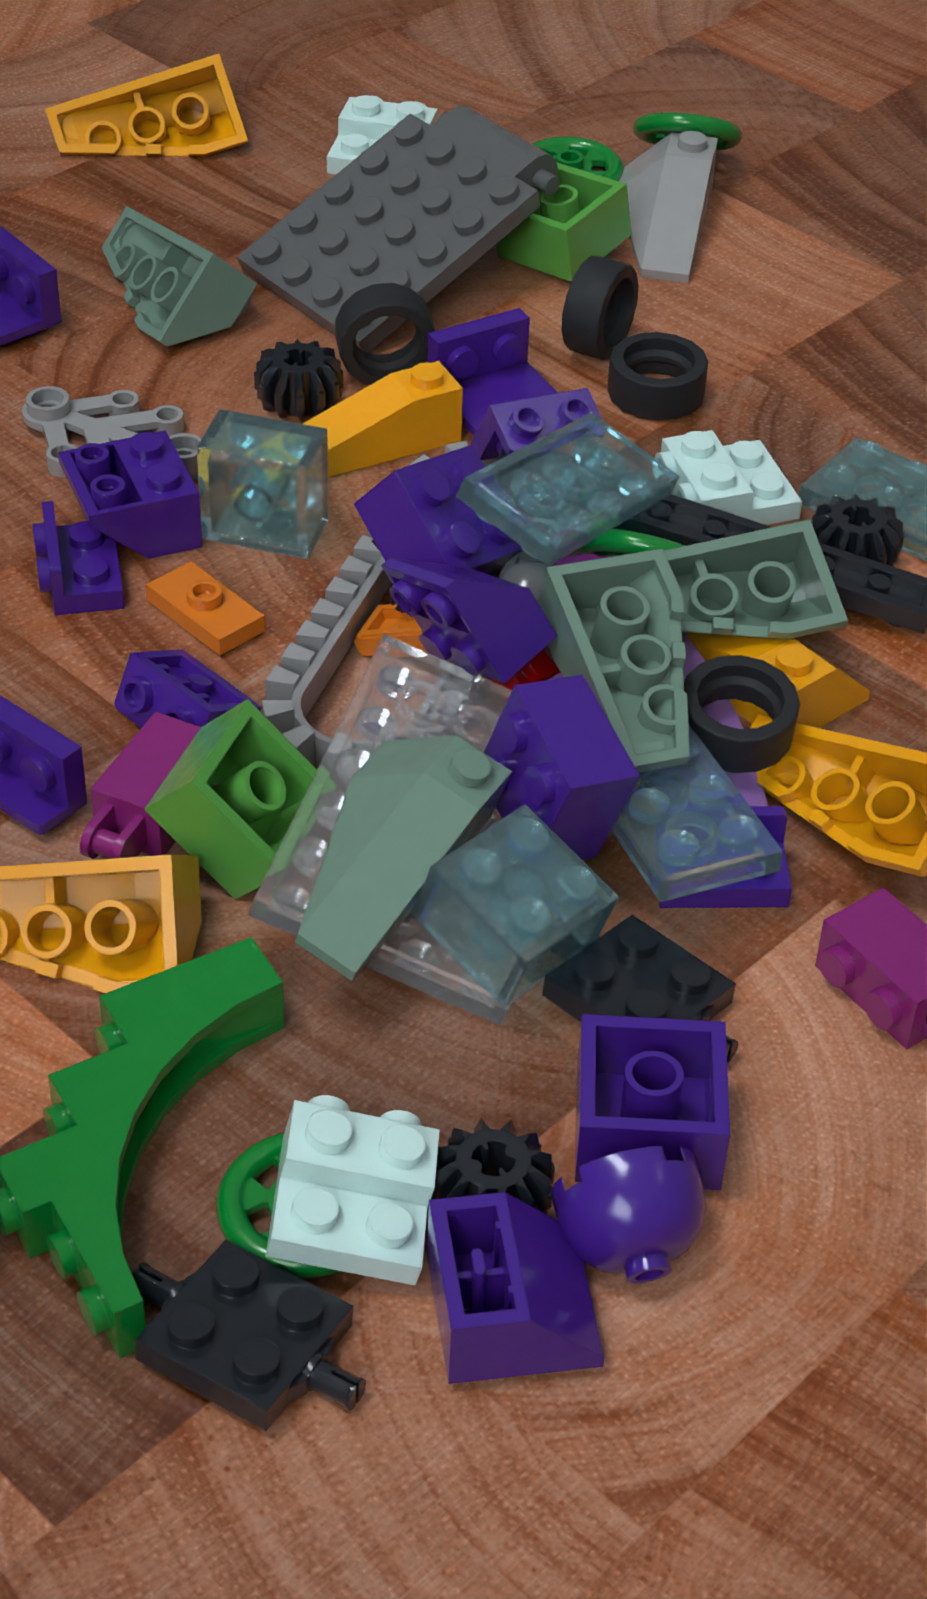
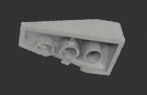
[619,131,718,283]

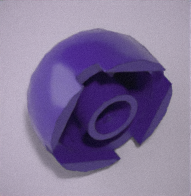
[551,1146,707,1284]

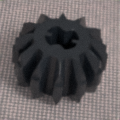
[254,339,343,421]
[811,494,904,567]
[431,1118,555,1215]

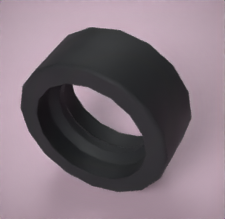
[561,256,639,359]
[335,283,435,385]
[607,332,708,420]
[684,655,800,773]

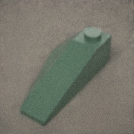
[101,206,258,347]
[664,519,848,639]
[538,549,690,773]
[295,735,512,981]

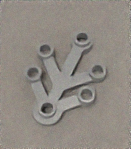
[22,386,206,480]

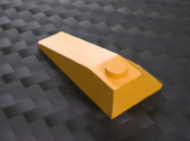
[45,53,248,157]
[245,361,463,494]
[684,632,870,728]
[750,714,927,877]
[0,855,202,993]

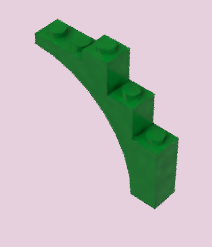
[0,937,284,1359]

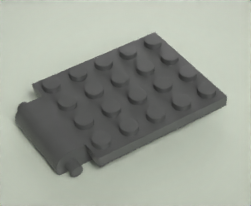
[237,105,560,352]

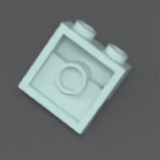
[327,95,438,174]
[654,430,802,525]
[266,1095,440,1285]

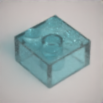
[197,409,328,559]
[411,804,619,1008]

